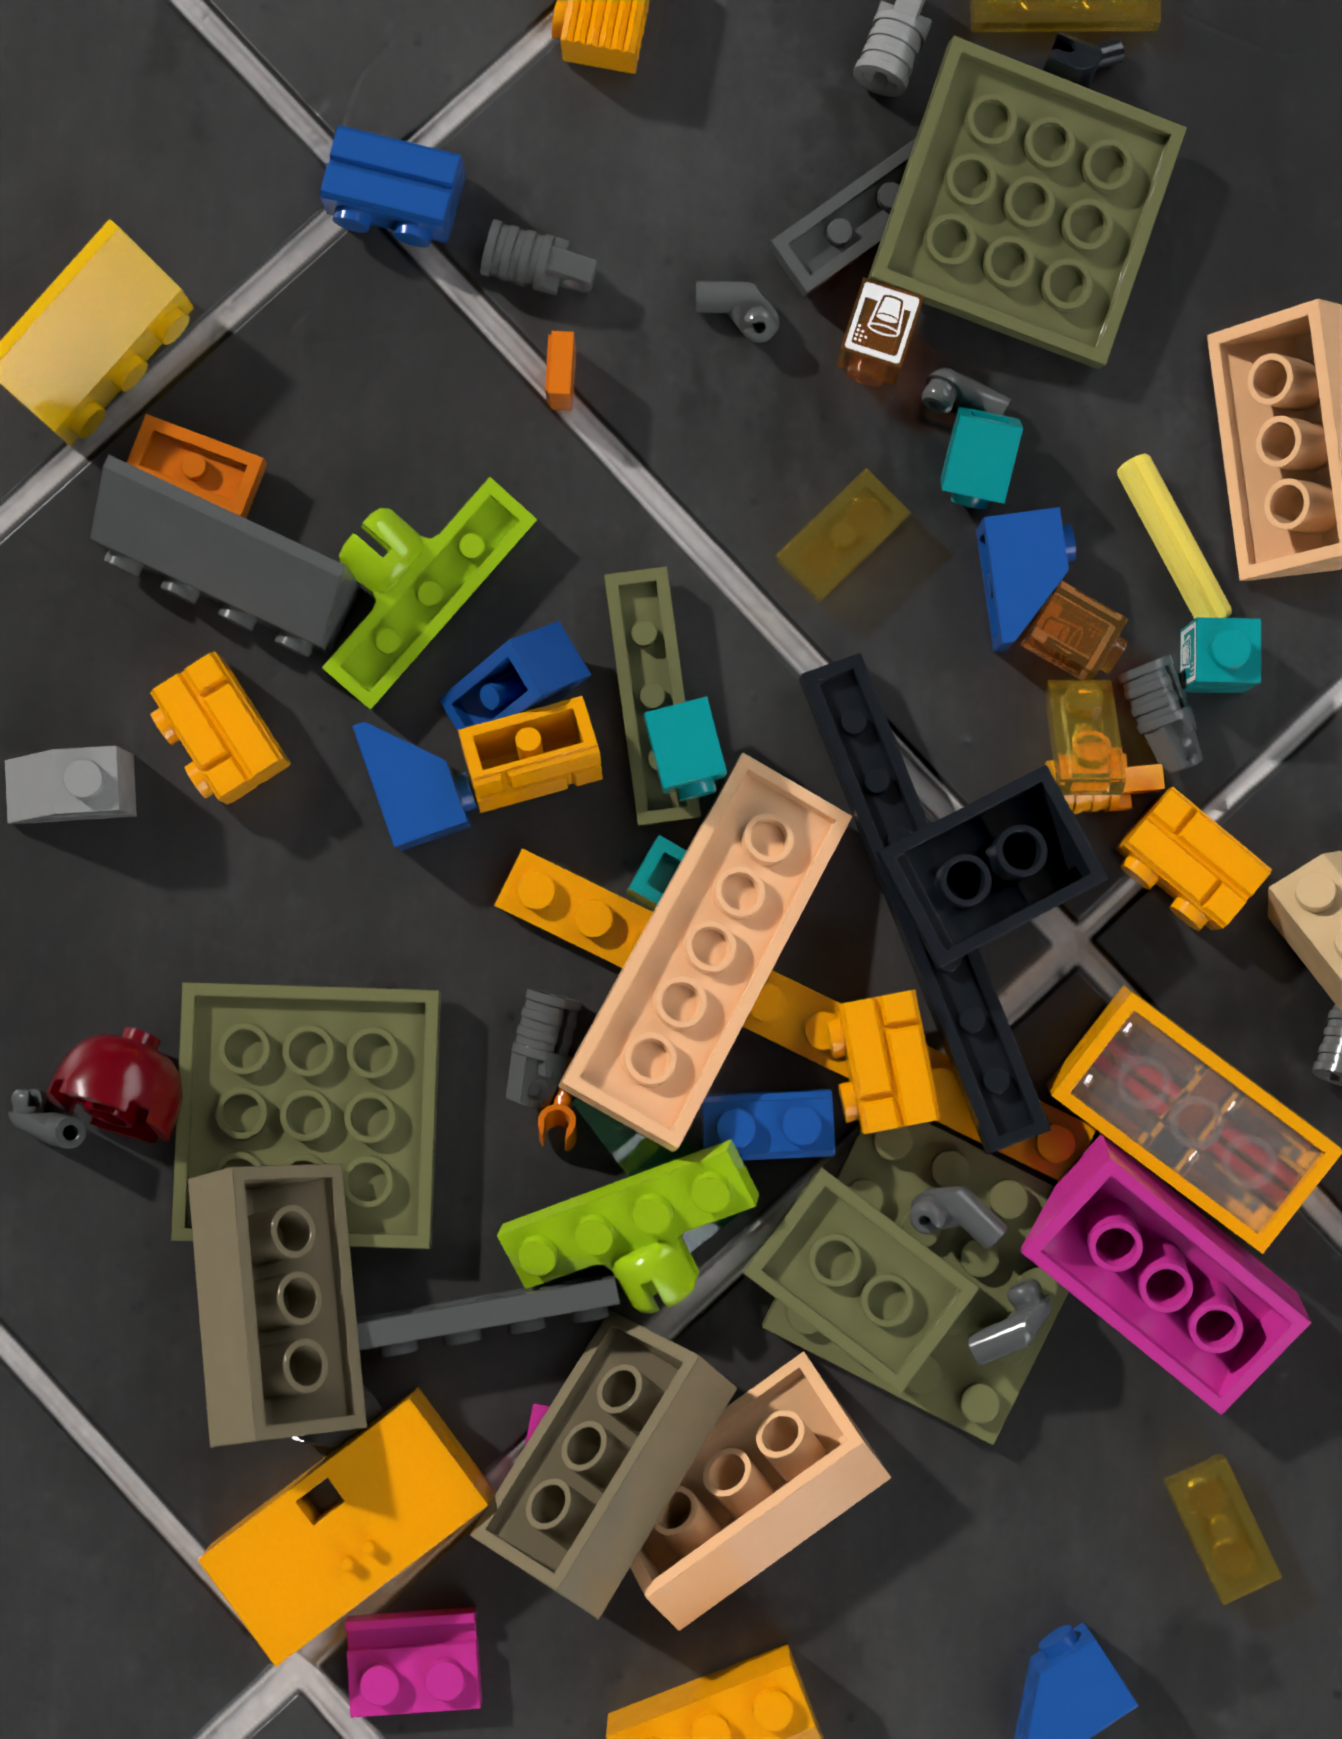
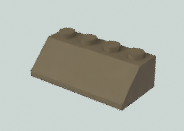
[188,1164,367,1447]
[470,1310,737,1619]

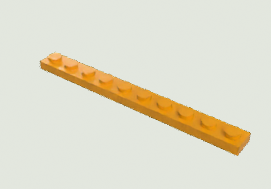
[494,849,1096,1181]

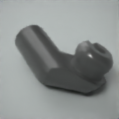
[8,1089,86,1149]
[909,1186,1008,1250]
[968,1278,1051,1365]

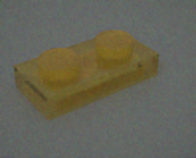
[775,468,911,604]
[1045,680,1127,795]
[1162,1453,1282,1605]

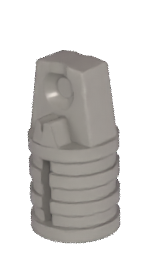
[853,0,932,97]

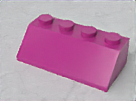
[1021,1133,1311,1415]

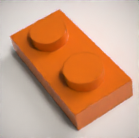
[126,414,268,518]

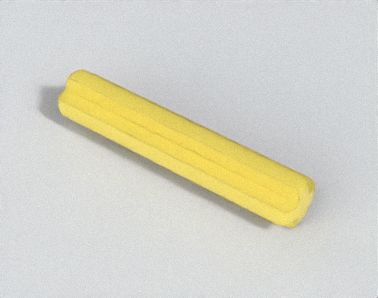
[1117,453,1232,619]

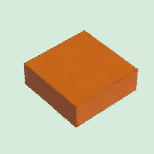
[545,331,576,411]

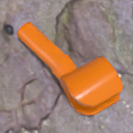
[538,1056,577,1151]

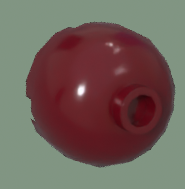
[46,1027,183,1143]

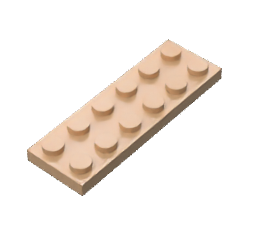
[558,753,852,1152]

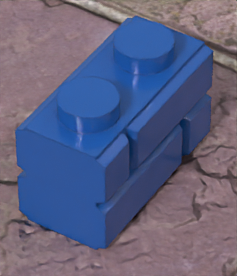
[320,125,466,247]
[701,1089,835,1160]

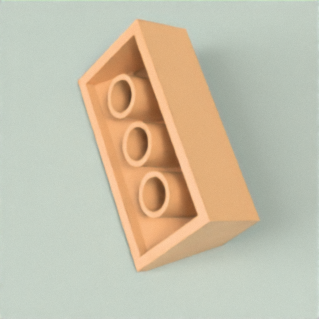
[1207,299,1342,581]
[630,1351,891,1631]

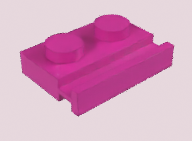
[345,1607,482,1718]

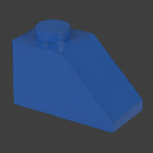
[976,507,1076,653]
[439,621,591,731]
[352,722,478,851]
[1014,1622,1139,1739]

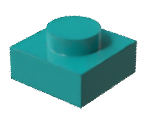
[625,835,686,911]

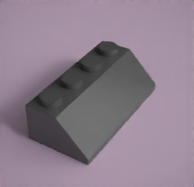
[90,455,363,658]

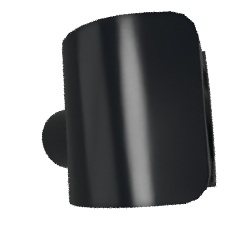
[1043,32,1125,89]

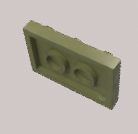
[742,1167,979,1394]

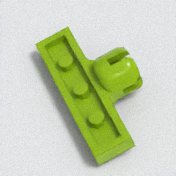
[322,477,537,710]
[497,1139,759,1313]

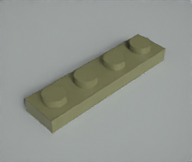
[604,566,701,828]

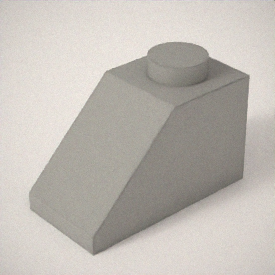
[5,746,137,824]

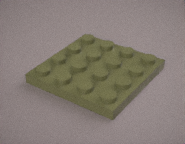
[867,36,1187,370]
[171,982,441,1249]
[762,1122,1069,1445]

